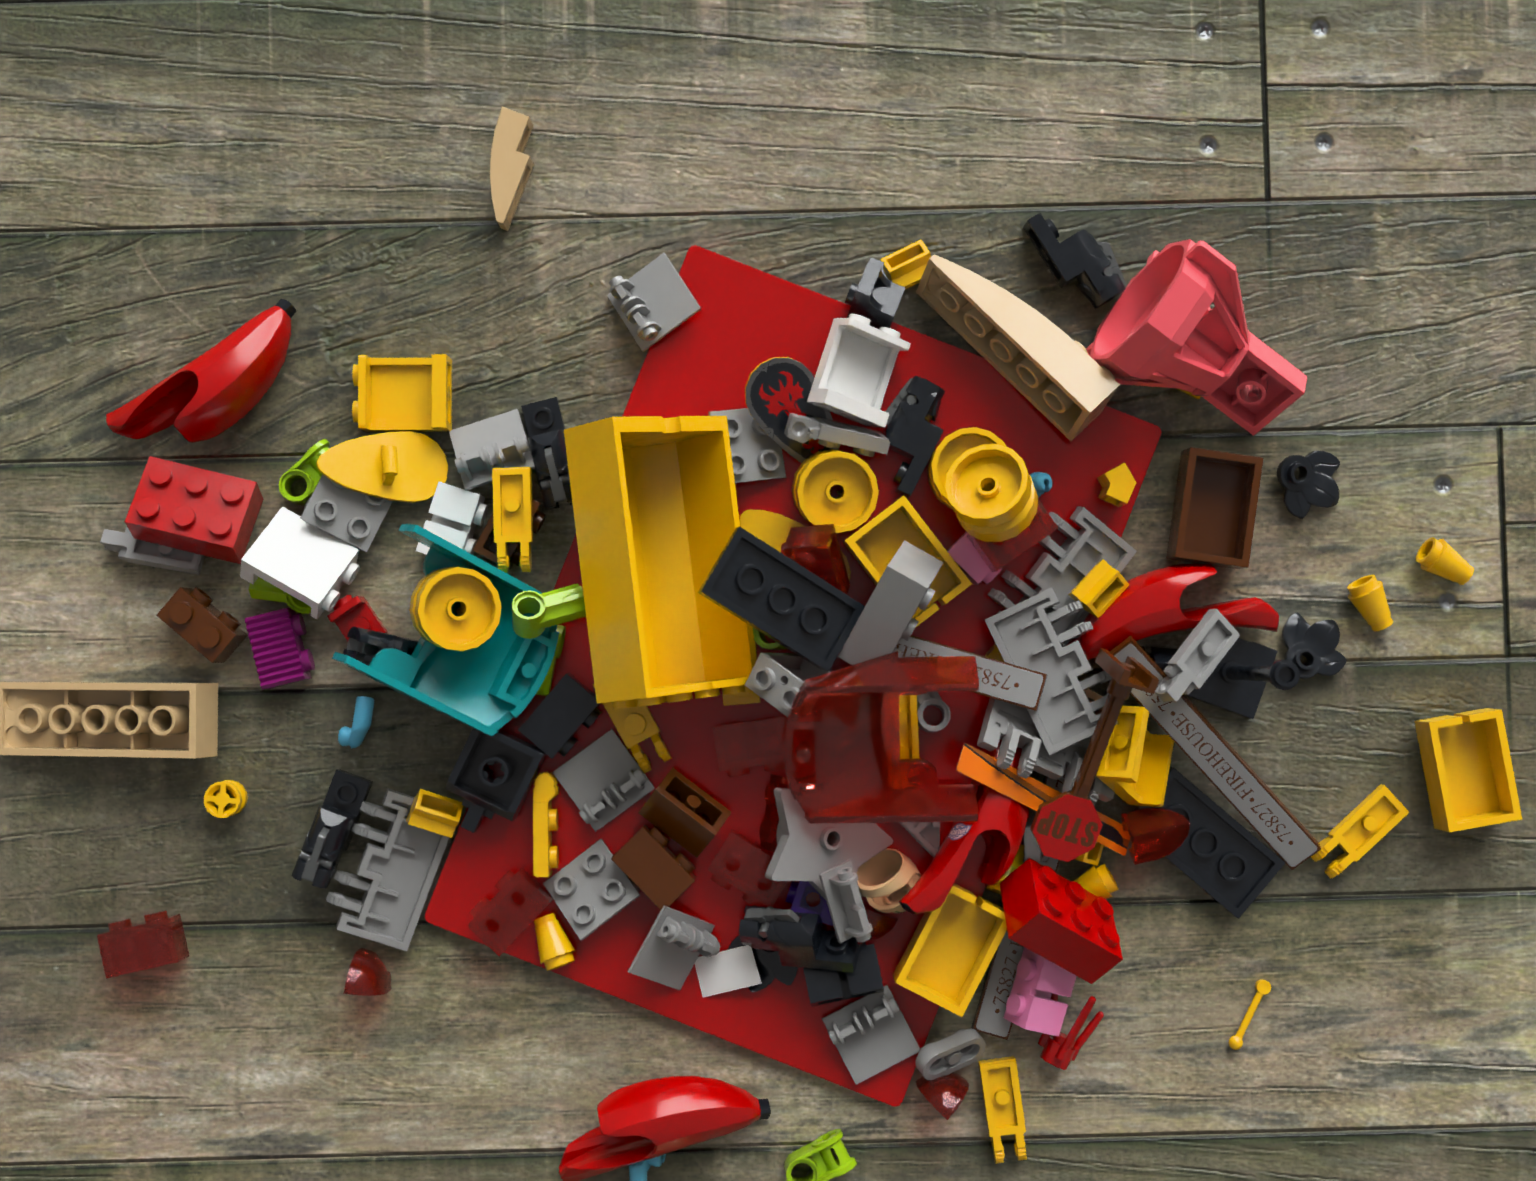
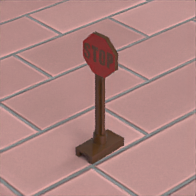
[1030,648,1159,862]

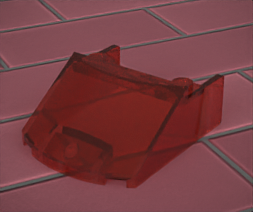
[784,651,979,824]

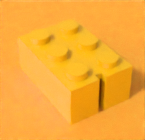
[843,495,972,628]
[1414,708,1522,833]
[892,883,1007,1017]

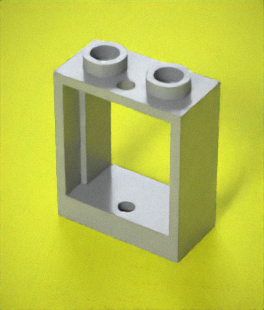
[745,653,863,725]

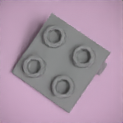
[607,253,701,352]
[708,408,786,485]
[449,409,535,491]
[300,474,393,552]
[552,729,655,832]
[543,839,640,941]
[628,905,720,990]
[822,985,920,1085]

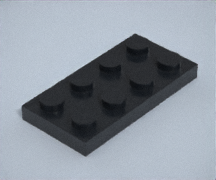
[698,526,865,672]
[1124,767,1285,919]

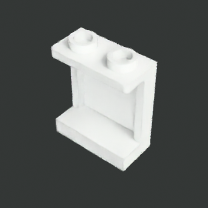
[807,314,911,428]
[240,507,360,619]

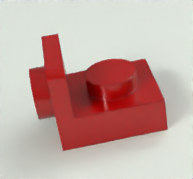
[327,594,388,641]

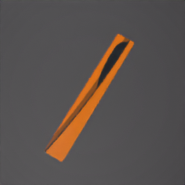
[957,743,1132,856]

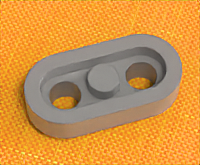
[915,1028,986,1080]

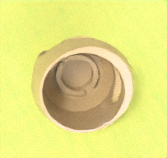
[857,848,921,914]

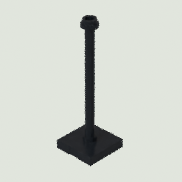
[1186,638,1300,719]

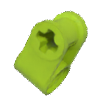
[278,439,330,506]
[784,1129,857,1181]

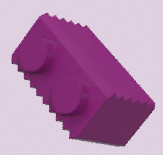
[245,608,315,690]

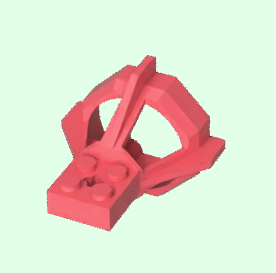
[1086,239,1307,436]

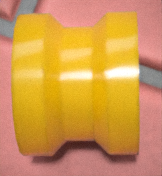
[203,780,248,818]

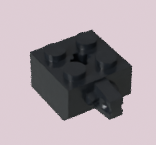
[445,728,547,833]

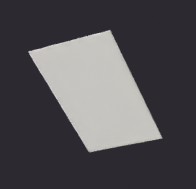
[694,945,762,998]

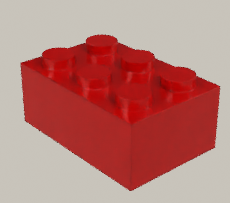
[124,456,264,564]
[1000,858,1123,984]

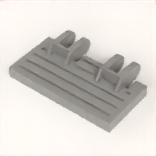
[988,506,1137,647]
[985,588,1119,756]
[977,698,1115,805]
[326,788,449,951]

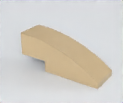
[490,106,534,231]

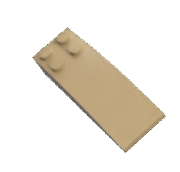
[916,254,1120,441]
[0,682,218,759]

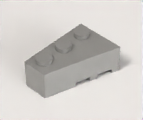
[838,540,944,679]

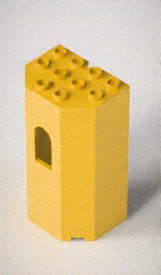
[564,416,757,709]

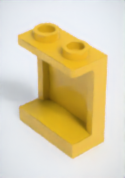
[352,354,452,432]
[1096,706,1174,807]

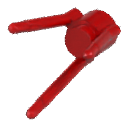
[1038,993,1104,1070]

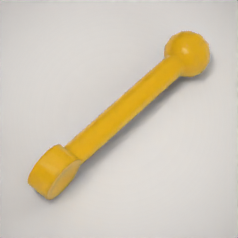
[1228,979,1271,1050]

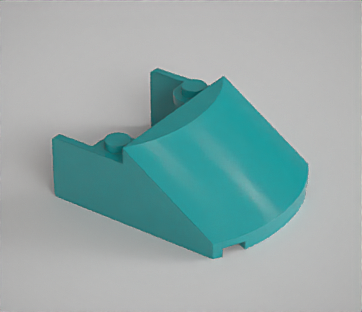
[332,524,559,736]

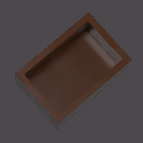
[1166,447,1264,569]

